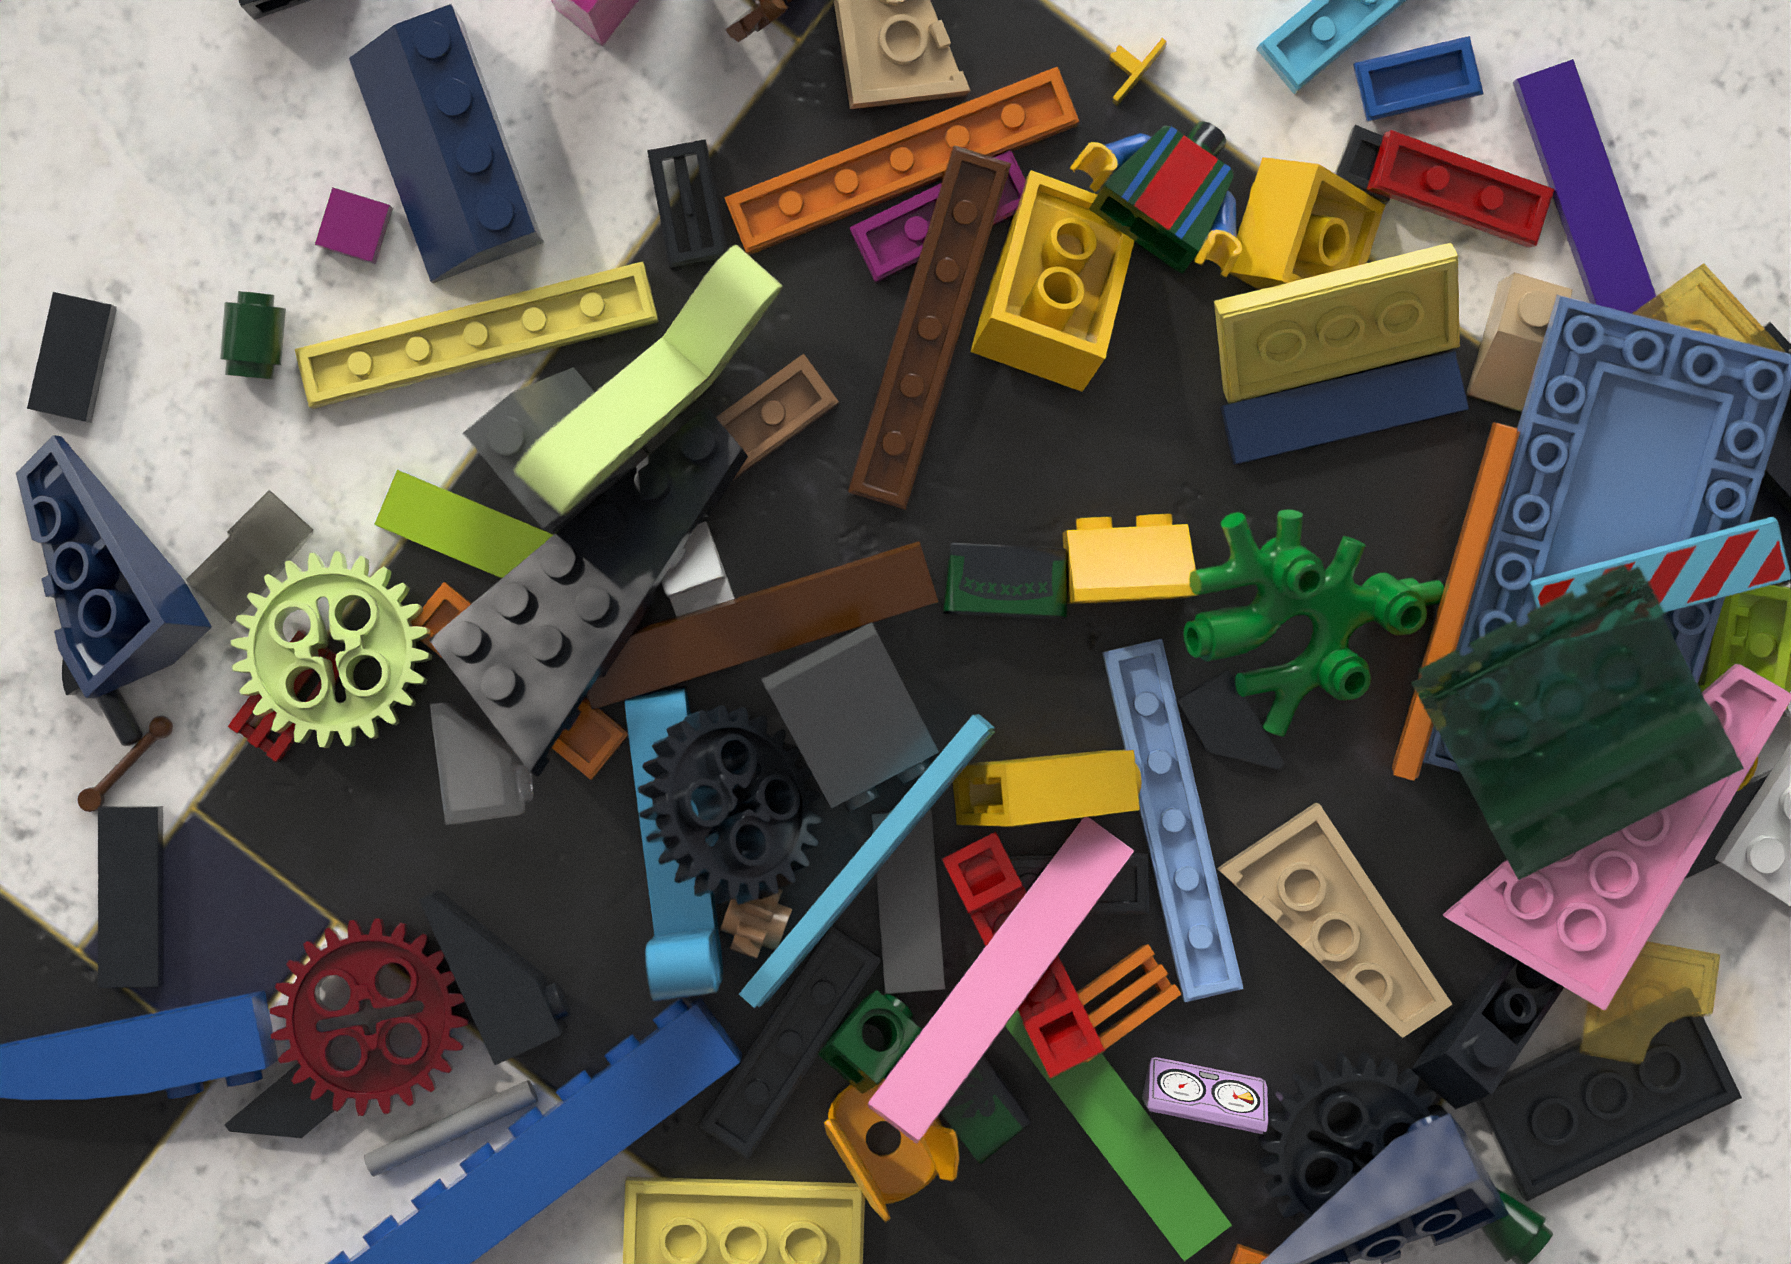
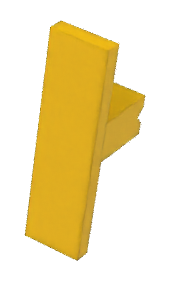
[1110,38,1167,106]

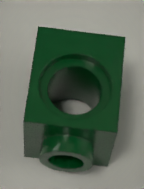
[817,990,922,1094]

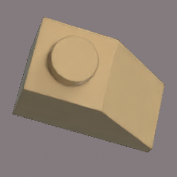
[1466,272,1573,412]

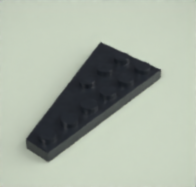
[429,407,748,778]

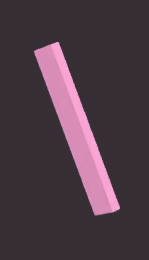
[867,817,1134,1144]

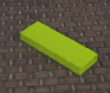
[374,470,553,578]

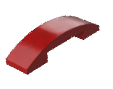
[942,832,1106,1078]

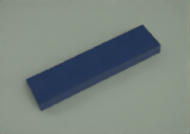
[1220,351,1469,465]

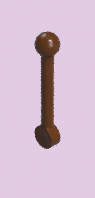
[77,715,173,812]

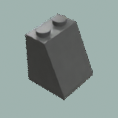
[463,367,648,533]
[762,622,939,812]

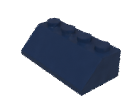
[349,4,544,284]

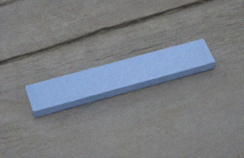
[1102,639,1243,1002]

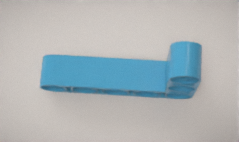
[625,687,724,1001]

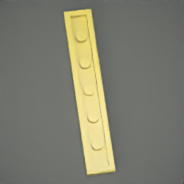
[294,262,659,409]

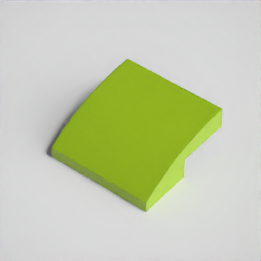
[1694,585,1791,709]

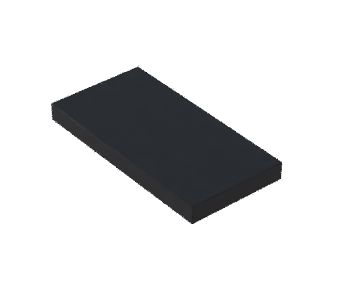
[1476,987,1742,1201]

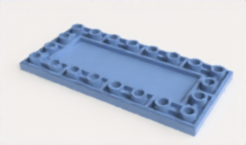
[1423,295,1791,801]

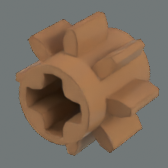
[720,889,792,959]

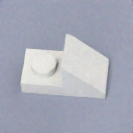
[661,522,735,617]

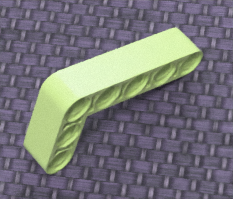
[514,245,783,515]

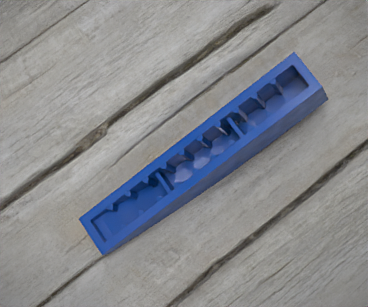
[0,990,278,1100]

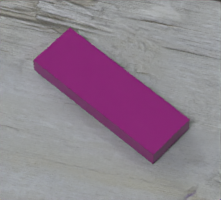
[850,150,1026,284]

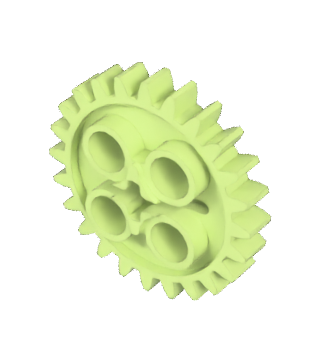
[231,551,432,748]

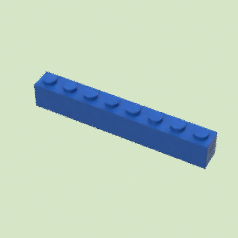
[325,997,743,1264]

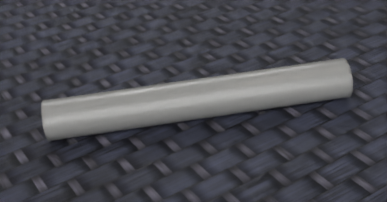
[364,1080,538,1177]

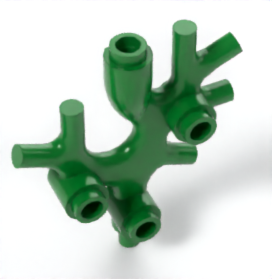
[1184,510,1444,737]

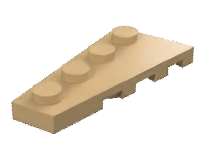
[834,0,970,109]
[1217,803,1453,1038]

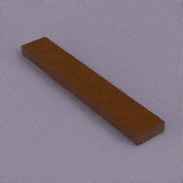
[848,145,1012,510]
[587,541,938,710]

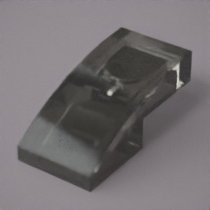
[186,490,314,625]

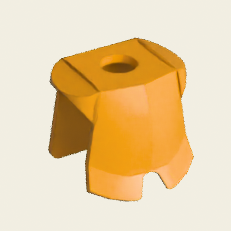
[824,1078,959,1222]

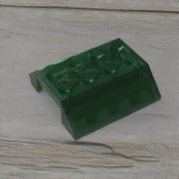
[1412,564,1744,881]

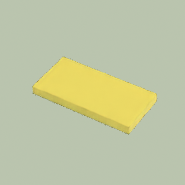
[1214,243,1460,404]
[623,1177,865,1264]

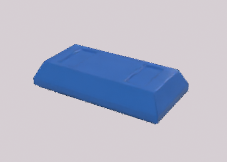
[1353,36,1484,122]

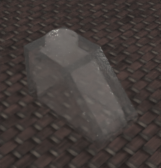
[430,702,533,825]

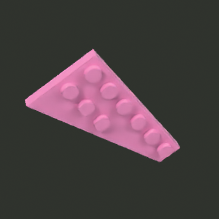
[1443,664,1791,1011]

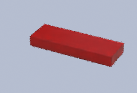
[1367,130,1555,248]

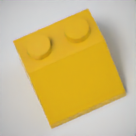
[1229,157,1386,290]
[1063,514,1198,604]

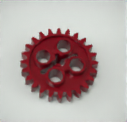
[270,918,470,1116]

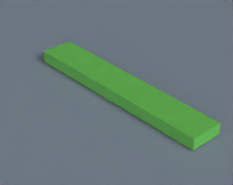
[966,972,1232,1262]

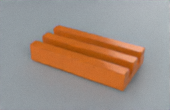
[1077,944,1181,1063]

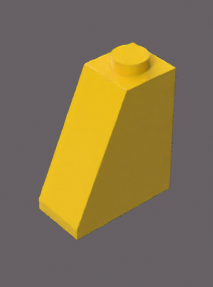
[953,750,1142,826]

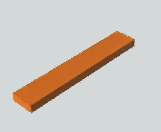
[724,66,1079,255]
[1392,422,1520,781]

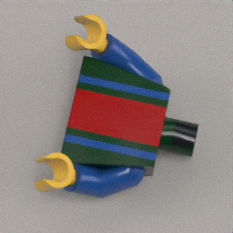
[1070,121,1242,277]

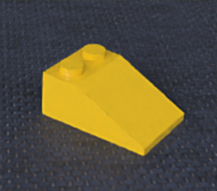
[970,170,1134,392]

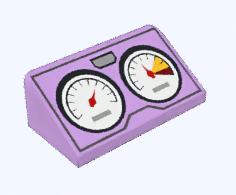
[1142,1057,1268,1134]

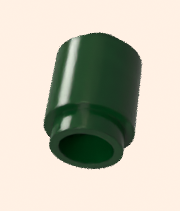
[220,291,286,380]

